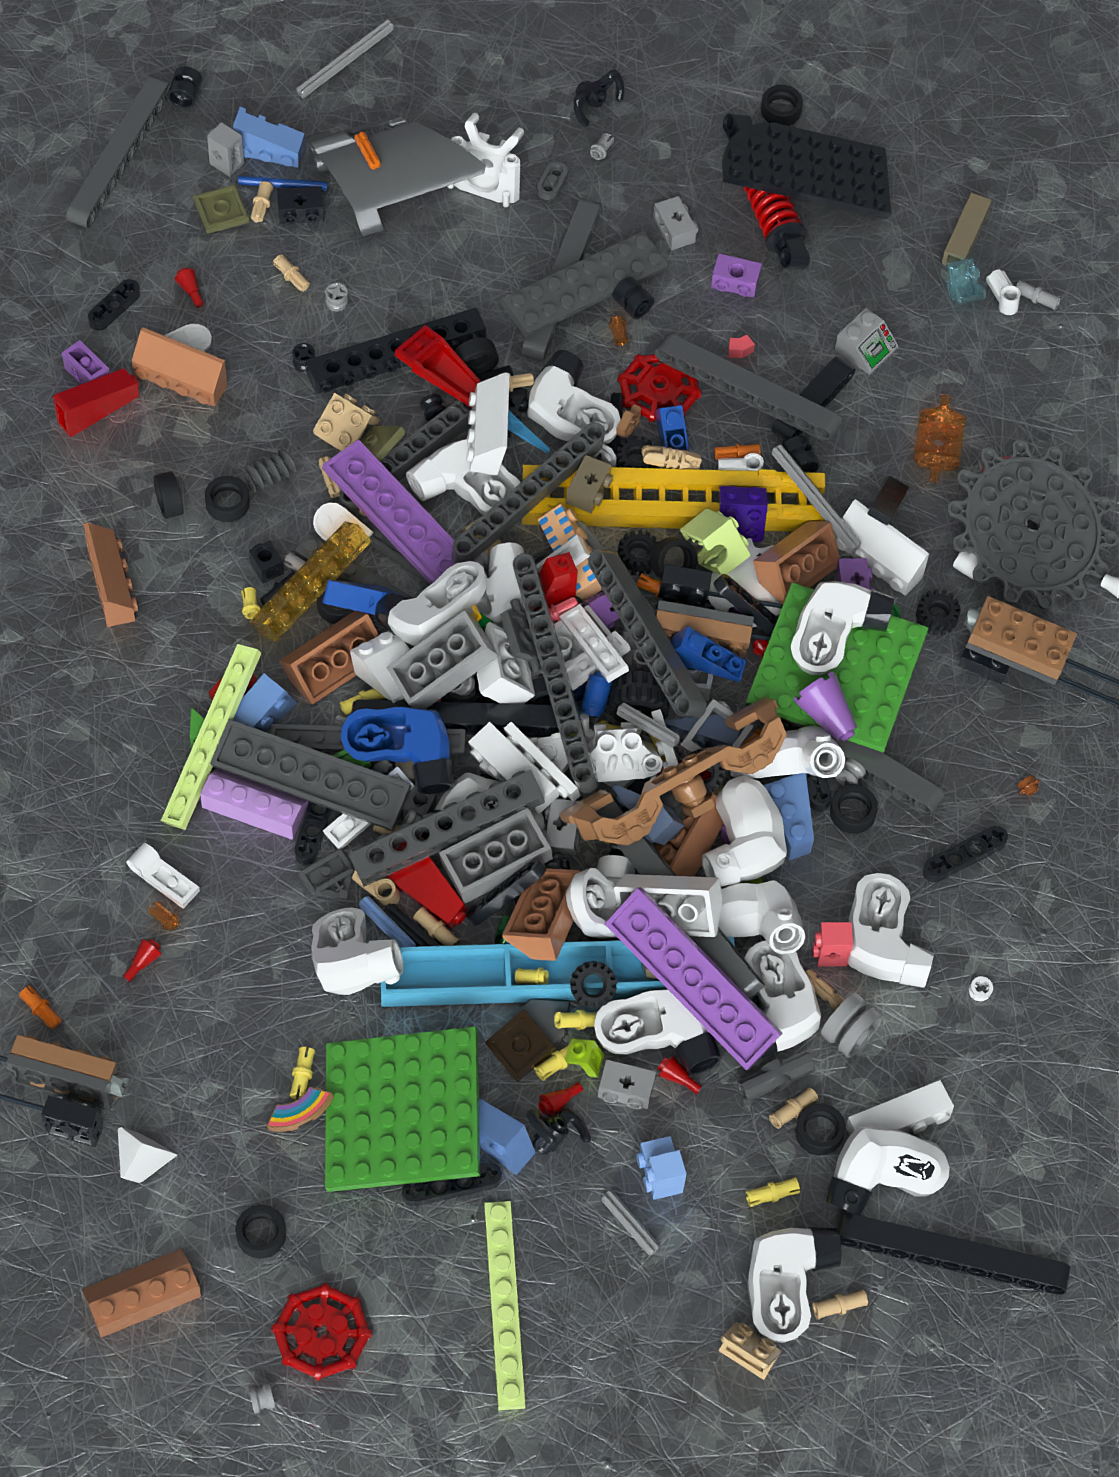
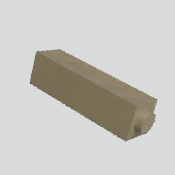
[942,193,992,271]

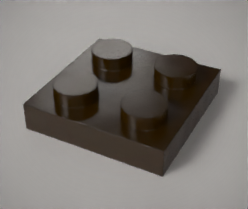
[485,1009,556,1082]

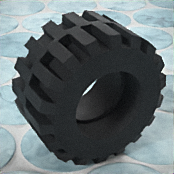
[609,671,670,722]

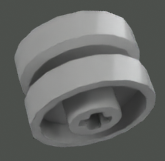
[821,992,884,1058]

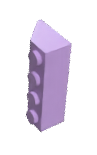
[200,768,309,840]

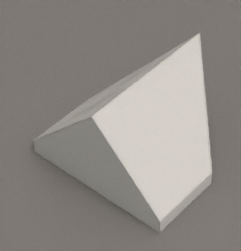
[118,1127,178,1183]

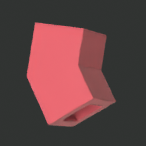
[728,335,755,358]

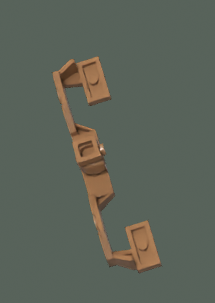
[559,697,787,846]

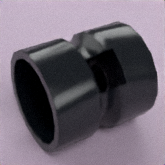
[168,66,202,108]
[612,277,654,319]
[782,435,820,473]

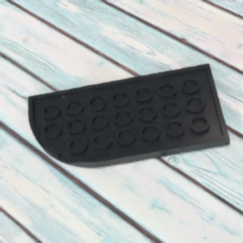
[722,123,891,219]

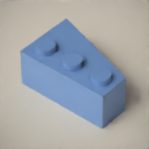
[233,107,305,168]
[233,673,297,732]
[763,773,814,861]
[479,1098,536,1175]

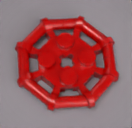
[617,354,702,423]
[271,1283,372,1381]

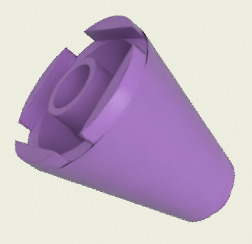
[793,672,857,742]

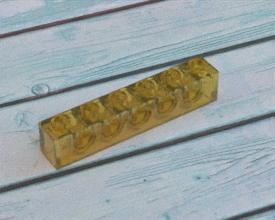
[249,521,372,642]

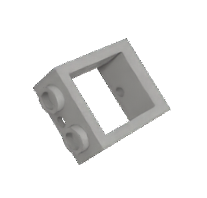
[678,699,754,774]

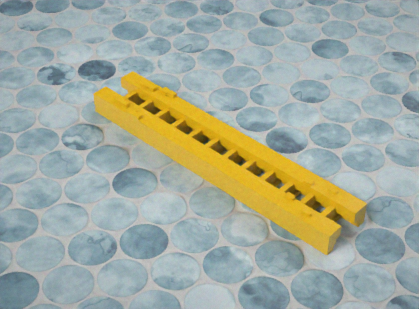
[522,465,826,532]

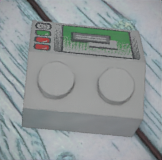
[835,308,898,376]

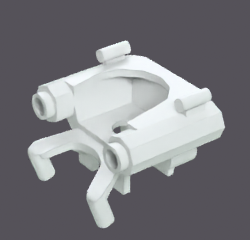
[447,113,524,207]
[574,710,663,782]

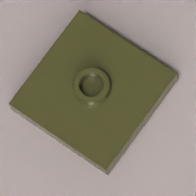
[193,184,249,234]
[360,426,406,462]

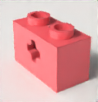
[812,922,853,967]

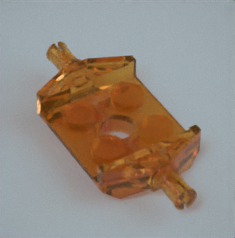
[913,394,966,483]

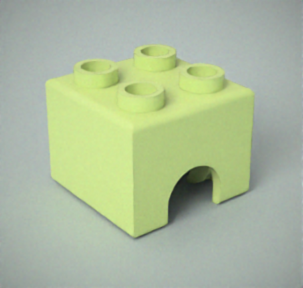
[680,509,751,575]

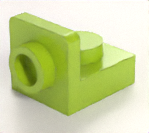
[565,1039,605,1078]

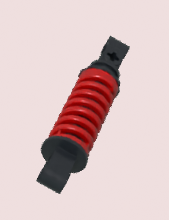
[723,113,810,269]

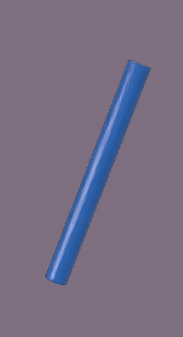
[238,176,327,191]

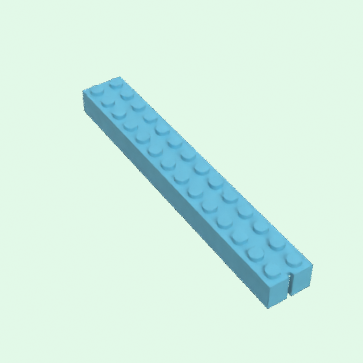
[381,937,735,1007]

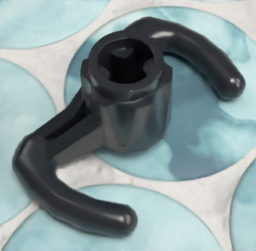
[574,69,624,127]
[526,1108,591,1154]

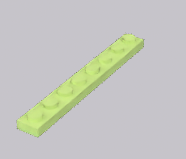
[161,644,261,830]
[484,1201,525,1410]

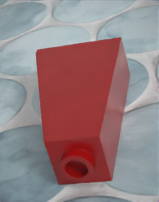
[53,368,139,438]
[530,552,578,611]
[385,843,467,929]

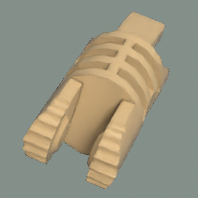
[641,445,702,470]

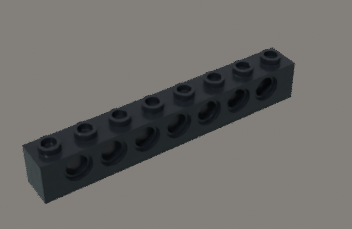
[306,308,486,394]

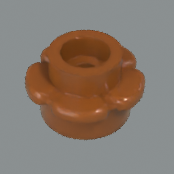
[1017,775,1040,797]

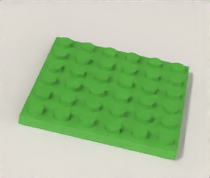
[745,582,929,753]
[325,1026,480,1192]

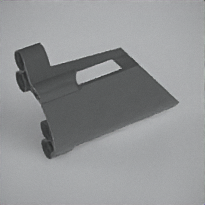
[308,115,486,237]

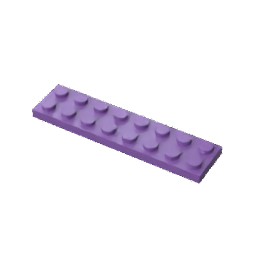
[322,439,474,585]
[605,887,783,1070]

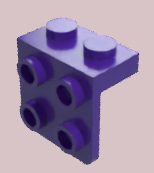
[719,486,767,542]

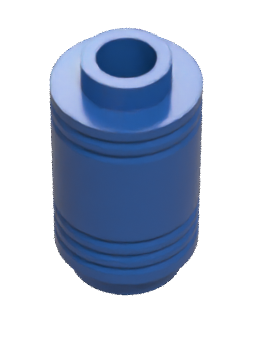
[580,672,613,718]

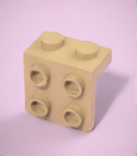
[313,393,380,451]
[719,1322,781,1380]

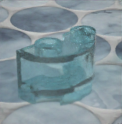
[946,258,986,305]

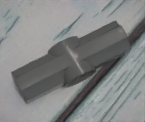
[737,1051,815,1102]

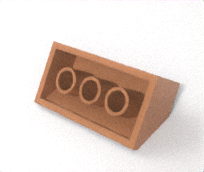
[132,327,228,407]
[753,521,840,604]
[83,522,138,627]
[279,610,379,705]
[637,793,724,877]
[502,868,580,961]
[82,1249,201,1338]

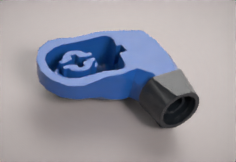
[341,707,453,794]

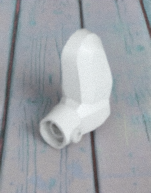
[406,439,521,515]
[472,542,530,629]
[730,725,845,778]
[702,776,787,887]
[566,855,635,940]
[848,873,934,988]
[718,880,805,954]
[311,907,403,995]

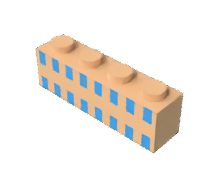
[538,504,603,601]

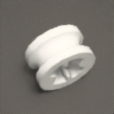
[968,976,993,1001]

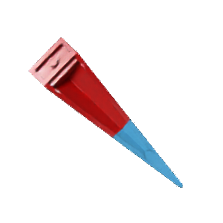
[395,325,550,454]

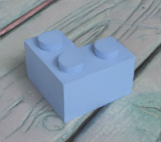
[636,1136,686,1200]

